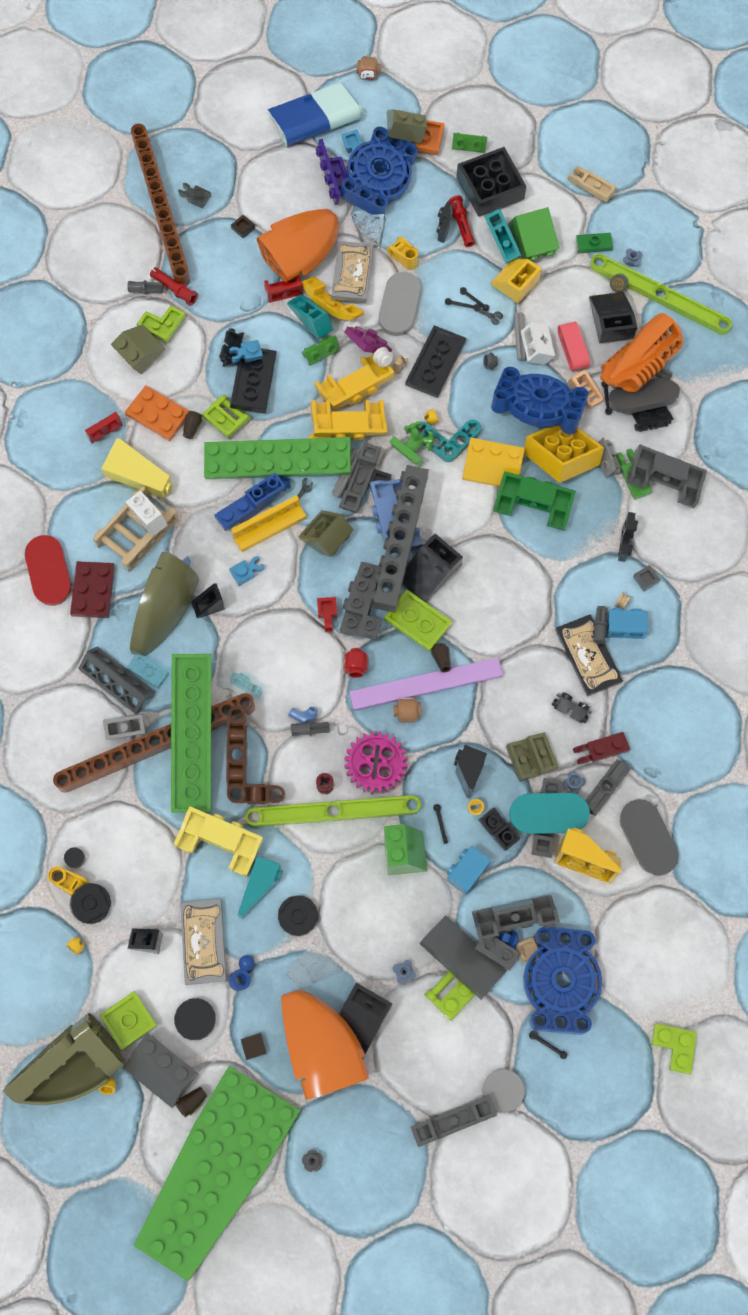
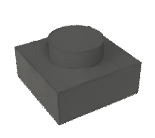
[633,565,660,591]

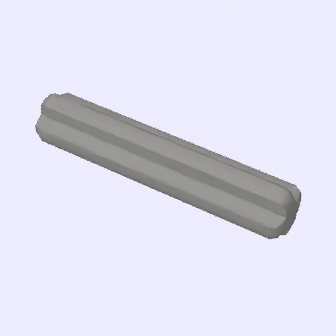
[514,312,527,362]
[332,448,360,498]

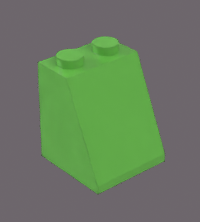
[508,207,560,261]
[384,824,427,875]

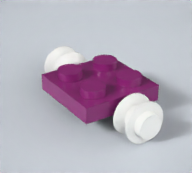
[343,319,393,368]

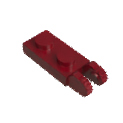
[573,732,630,765]

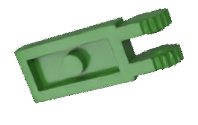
[616,448,652,500]

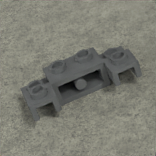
[626,444,707,508]
[340,561,396,640]
[472,894,560,942]

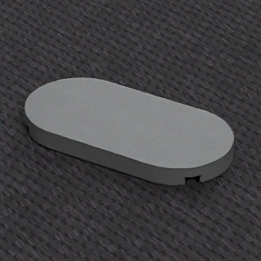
[379,272,421,336]

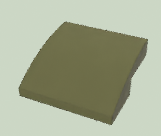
[506,732,559,782]

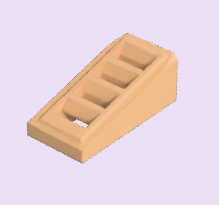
[568,369,605,409]

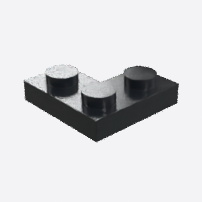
[618,512,638,562]

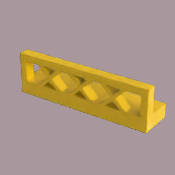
[231,495,307,552]

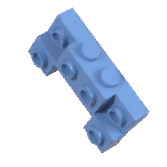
[370,479,423,551]

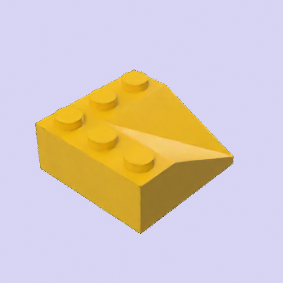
[524,425,604,483]
[553,828,621,884]

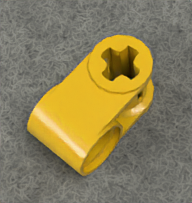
[386,236,418,270]
[48,866,89,896]

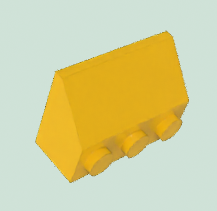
[462,438,525,487]

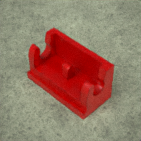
[264,275,303,303]

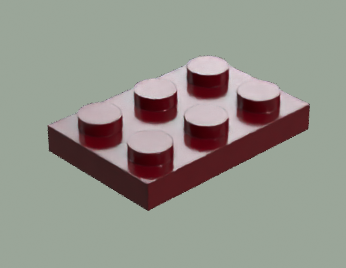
[70,561,115,618]

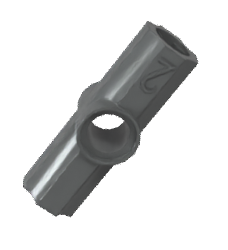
[585,759,630,816]

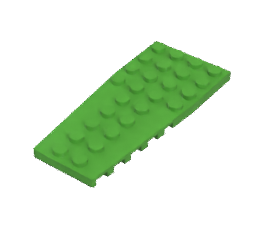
[134,1066,301,1281]

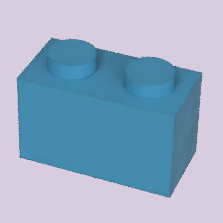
[606,608,648,639]
[446,846,491,895]

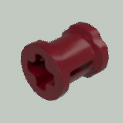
[316,773,334,795]

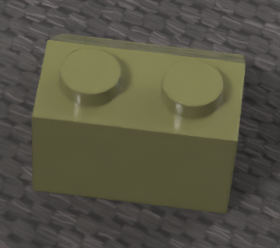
[386,109,427,143]
[111,324,166,374]
[298,510,354,557]

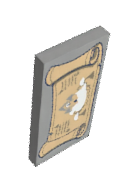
[331,241,373,303]
[180,899,227,985]

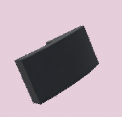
[436,201,451,243]
[478,807,521,851]

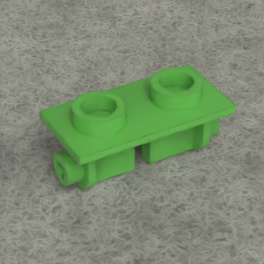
[452,132,487,153]
[302,335,340,366]

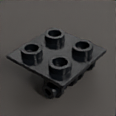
[631,406,674,432]

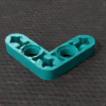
[420,420,481,462]

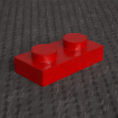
[85,412,123,444]

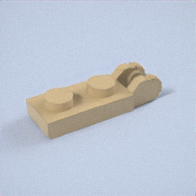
[567,166,617,203]

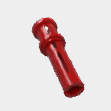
[448,195,475,247]
[150,267,198,306]

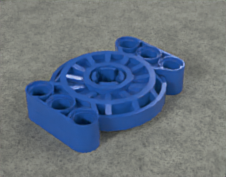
[340,126,418,217]
[491,367,589,434]
[523,927,602,1035]

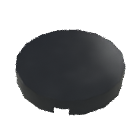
[69,883,111,924]
[278,895,318,936]
[174,998,216,1041]

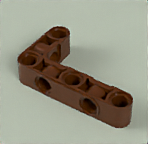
[226,706,286,804]

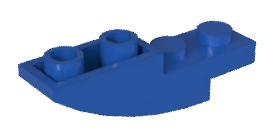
[214,473,286,531]

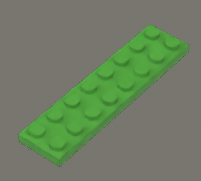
[204,437,351,479]
[171,654,211,813]

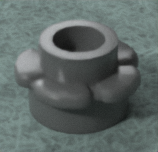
[483,352,498,370]
[302,1150,323,1172]

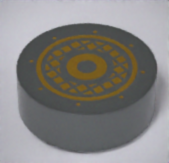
[610,273,628,292]

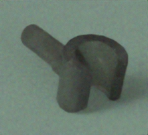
[479,308,503,325]
[297,478,313,500]

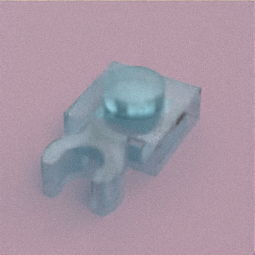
[230,672,263,698]

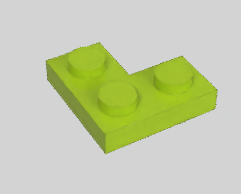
[136,305,186,343]
[651,1024,697,1075]

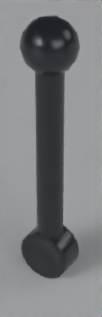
[460,287,489,311]
[445,298,481,312]
[601,381,612,416]
[433,804,448,844]
[529,1031,568,1059]

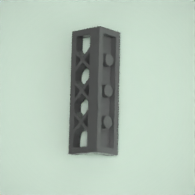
[78,647,155,714]

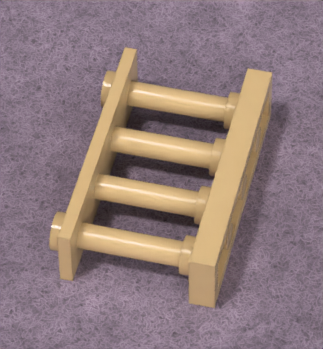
[93,486,179,572]

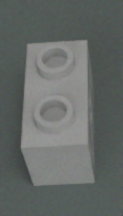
[103,713,146,740]

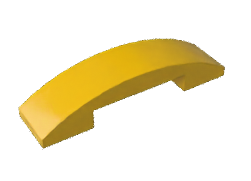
[302,277,364,320]

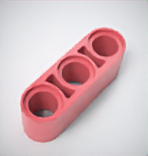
[558,321,590,371]

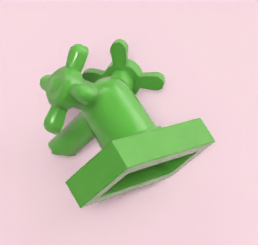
[389,421,435,467]

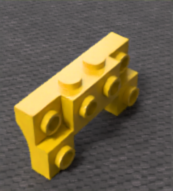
[314,353,395,411]
[310,400,387,441]

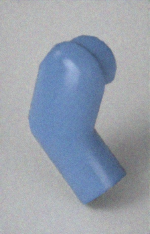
[288,706,318,723]

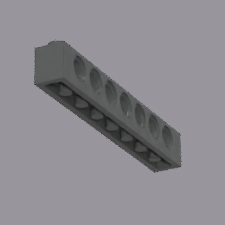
[371,465,429,613]

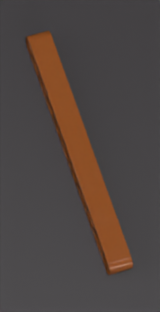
[131,123,190,285]
[53,693,255,793]

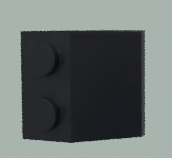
[454,745,487,799]

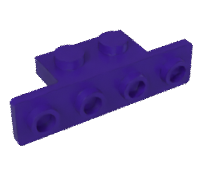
[316,139,349,205]

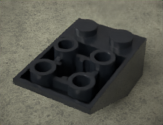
[589,292,637,343]
[403,533,463,602]
[339,982,393,1059]

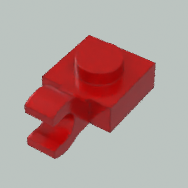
[317,597,337,632]

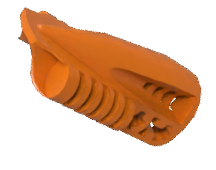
[600,313,683,392]

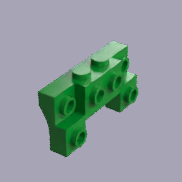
[493,471,576,531]

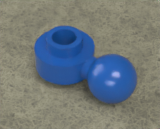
[228,955,255,991]

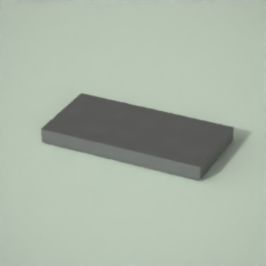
[419,915,507,1000]

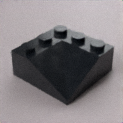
[457,147,527,216]

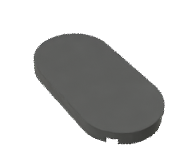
[608,378,680,414]
[620,799,678,876]

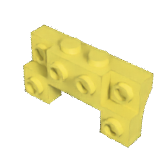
[174,807,264,878]

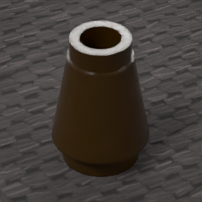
[183,411,203,439]
[431,643,451,673]
[175,1086,207,1118]

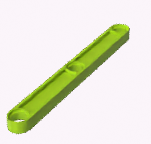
[590,254,732,335]
[245,795,421,827]

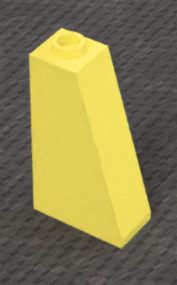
[101,438,173,499]

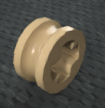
[615,592,631,610]

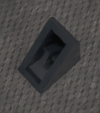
[191,583,225,618]
[127,928,163,954]

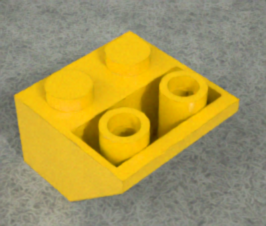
[491,259,542,303]

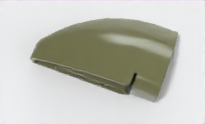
[130,552,199,657]
[3,1012,126,1105]

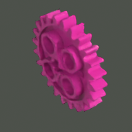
[344,731,408,795]

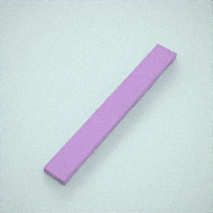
[349,657,503,711]

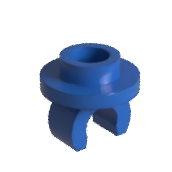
[496,930,519,948]

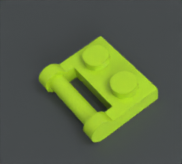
[202,394,251,439]
[424,971,475,1021]

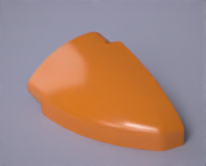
[256,209,340,282]
[281,990,369,1100]

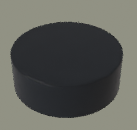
[64,847,85,868]

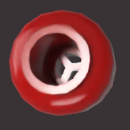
[343,648,369,678]

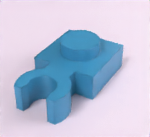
[341,129,362,159]
[229,340,263,363]
[229,556,265,586]

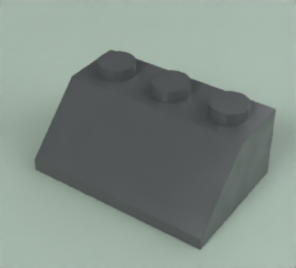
[124,1033,199,1108]

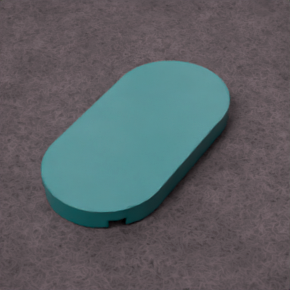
[509,793,590,834]

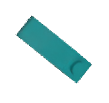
[484,209,522,264]
[287,294,334,339]
[237,857,283,919]

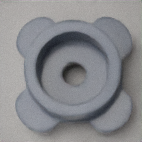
[623,248,643,267]
[563,771,586,794]
[393,960,416,984]

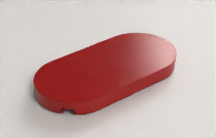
[25,535,71,606]

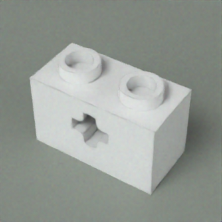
[521,322,555,365]
[126,491,168,536]

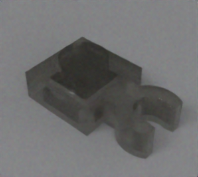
[178,183,211,209]

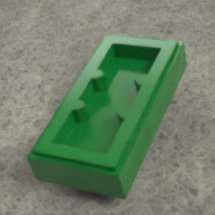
[576,232,613,253]

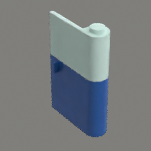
[267,82,363,146]

